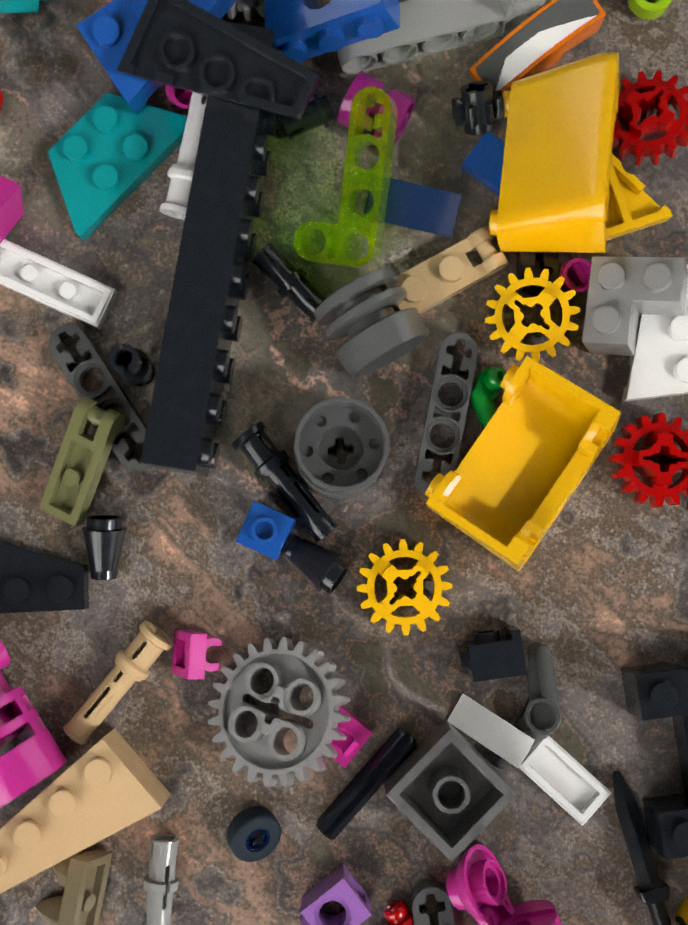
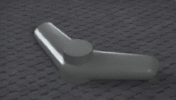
[488,642,562,769]

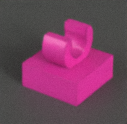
[171,629,222,680]
[331,706,373,768]

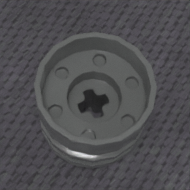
[314,267,430,380]
[294,397,390,500]

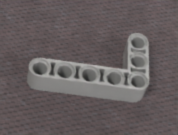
[337,0,546,74]

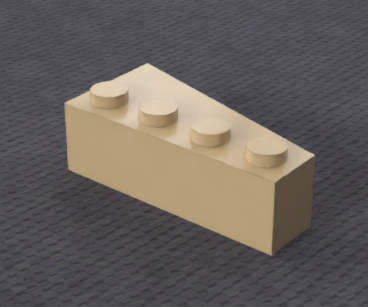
[0,728,171,894]

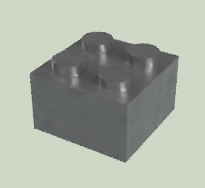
[384,719,517,862]

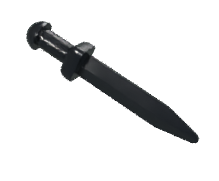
[612,771,672,925]

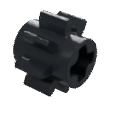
[451,81,505,135]

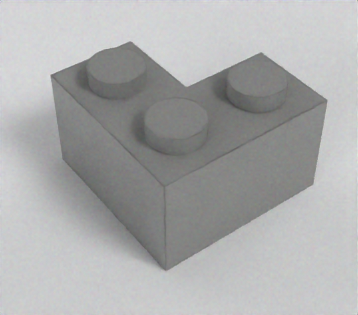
[582,256,688,356]

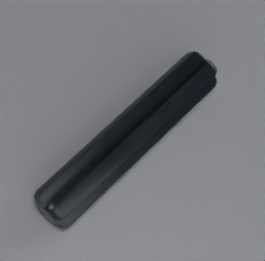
[317,727,417,840]

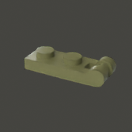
[39,396,125,527]

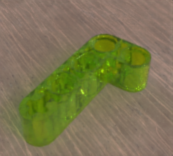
[293,86,398,267]

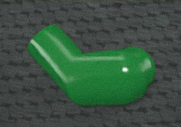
[470,366,506,429]

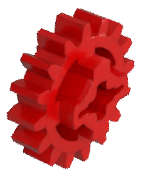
[612,70,688,166]
[608,413,688,508]

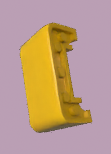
[489,52,619,253]
[425,356,621,571]

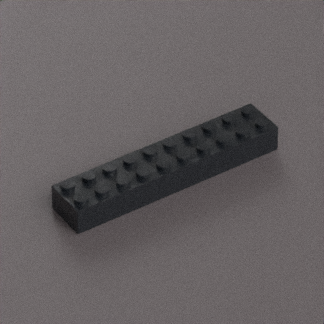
[140,22,283,477]

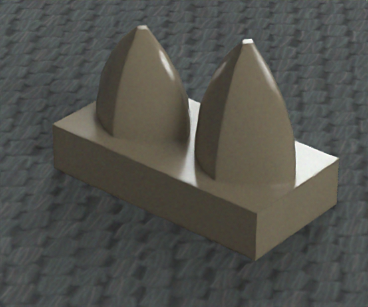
[35,848,113,925]

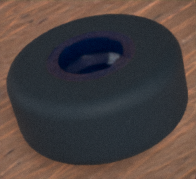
[226,806,281,862]

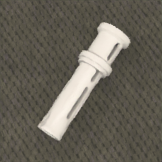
[159,92,207,220]

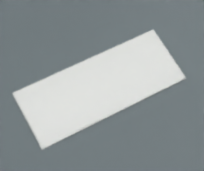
[447,694,535,769]

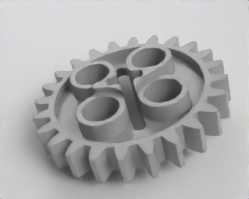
[208,637,351,787]

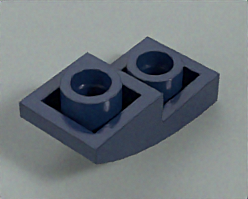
[363,174,462,237]

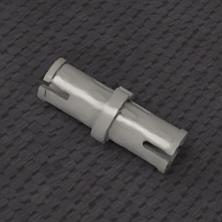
[142,833,180,925]

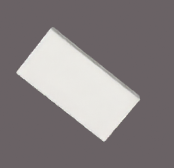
[519,736,611,826]

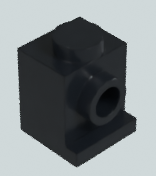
[456,625,527,682]

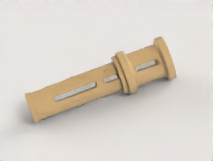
[63,620,174,745]

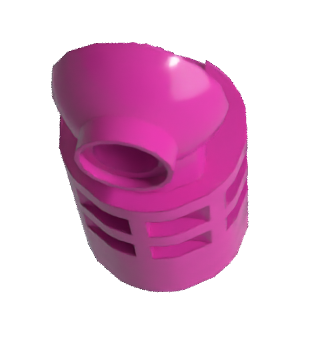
[0,640,68,807]
[446,844,562,925]

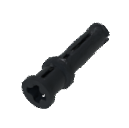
[232,421,338,543]

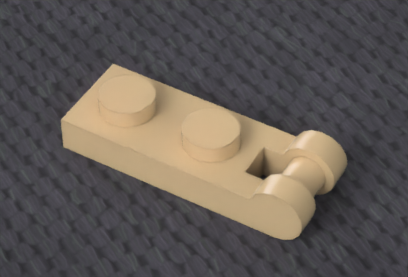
[393,226,509,314]

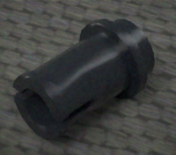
[279,94,335,140]

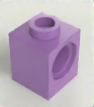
[300,863,372,925]

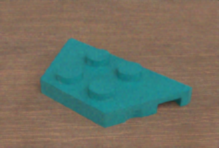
[47,93,187,241]

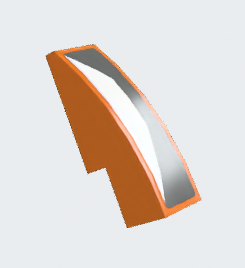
[468,0,606,97]

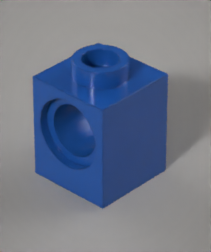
[235,501,297,560]

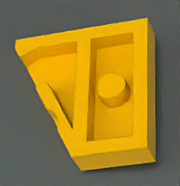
[605,154,673,241]

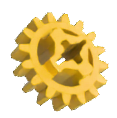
[485,267,581,362]
[356,539,452,636]

